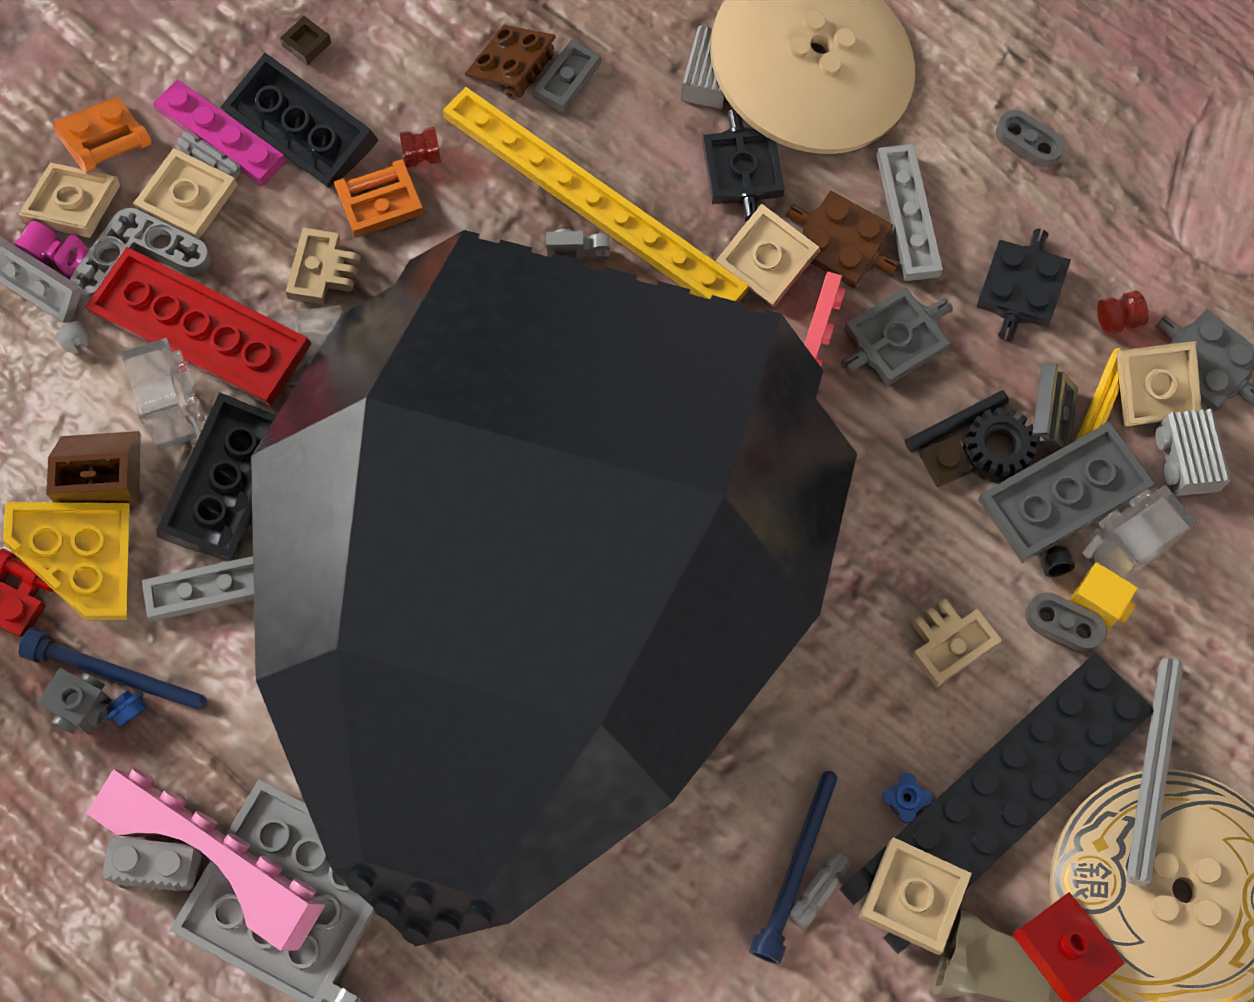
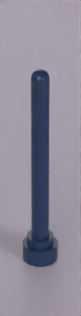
[18,627,207,710]
[749,771,837,965]

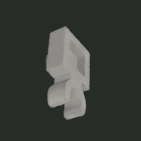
[546,229,610,261]

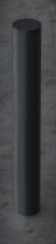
[905,390,1009,453]

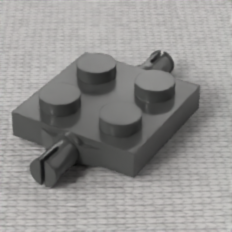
[841,287,953,386]
[1155,309,1254,412]

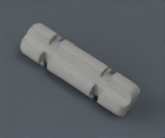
[177,131,242,179]
[789,851,852,928]

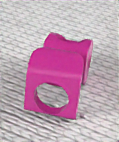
[14,221,89,280]

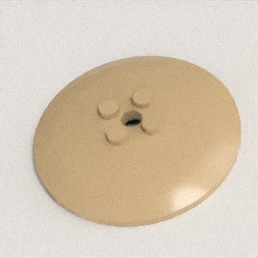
[710,0,915,154]

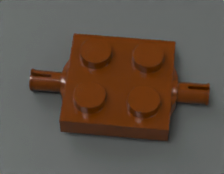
[785,190,900,288]

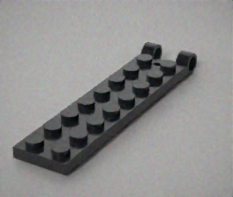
[839,652,1154,954]

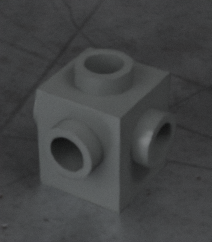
[37,668,112,735]

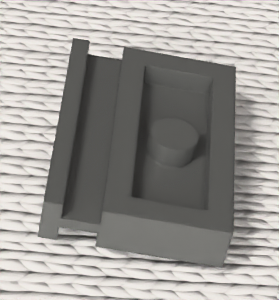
[1033,363,1078,454]

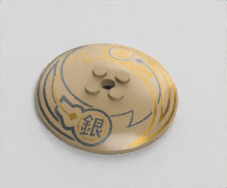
[1049,769,1254,1002]

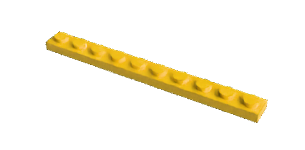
[443,87,749,302]

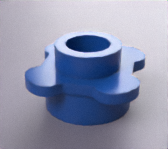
[106,690,147,727]
[882,773,932,823]

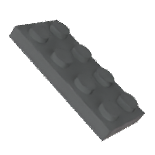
[978,422,1155,563]

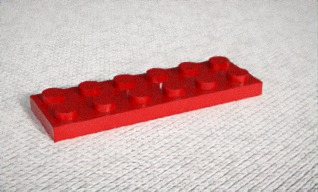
[85,247,312,406]

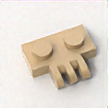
[285,228,361,305]
[912,599,1002,688]

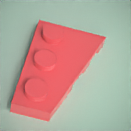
[804,271,846,368]

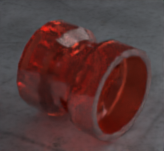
[399,127,441,168]
[1097,290,1149,335]

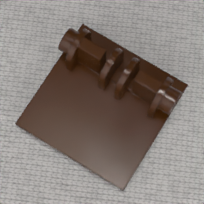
[465,25,556,100]

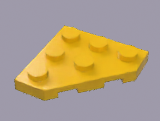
[3,502,130,620]

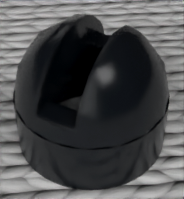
[1041,545,1075,577]

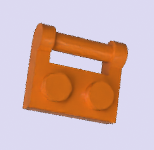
[53,96,151,172]
[334,159,424,238]

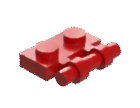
[0,548,53,639]

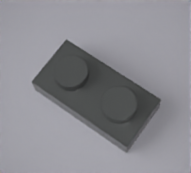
[533,40,601,114]

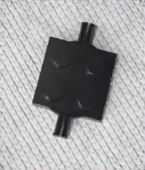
[702,109,785,222]
[977,229,1071,341]

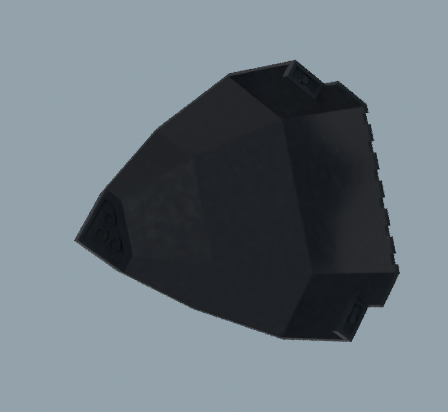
[251,230,857,947]

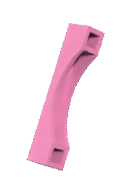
[86,768,325,951]

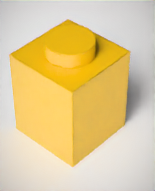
[1069,562,1138,630]

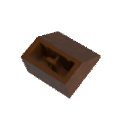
[46,431,141,506]

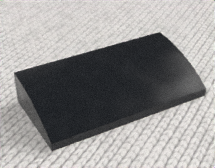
[221,53,379,188]
[156,392,277,561]

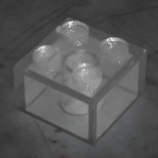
[121,338,206,450]
[1082,485,1196,580]

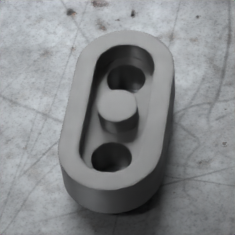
[996,110,1064,168]
[1026,593,1106,652]

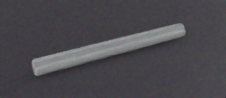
[1126,658,1183,887]

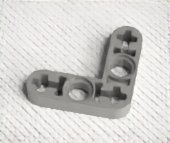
[71,208,211,303]

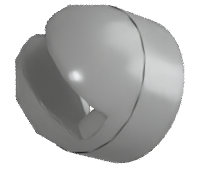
[55,321,90,354]

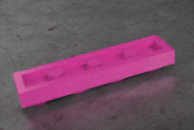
[153,79,286,187]

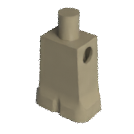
[932,909,1063,1002]

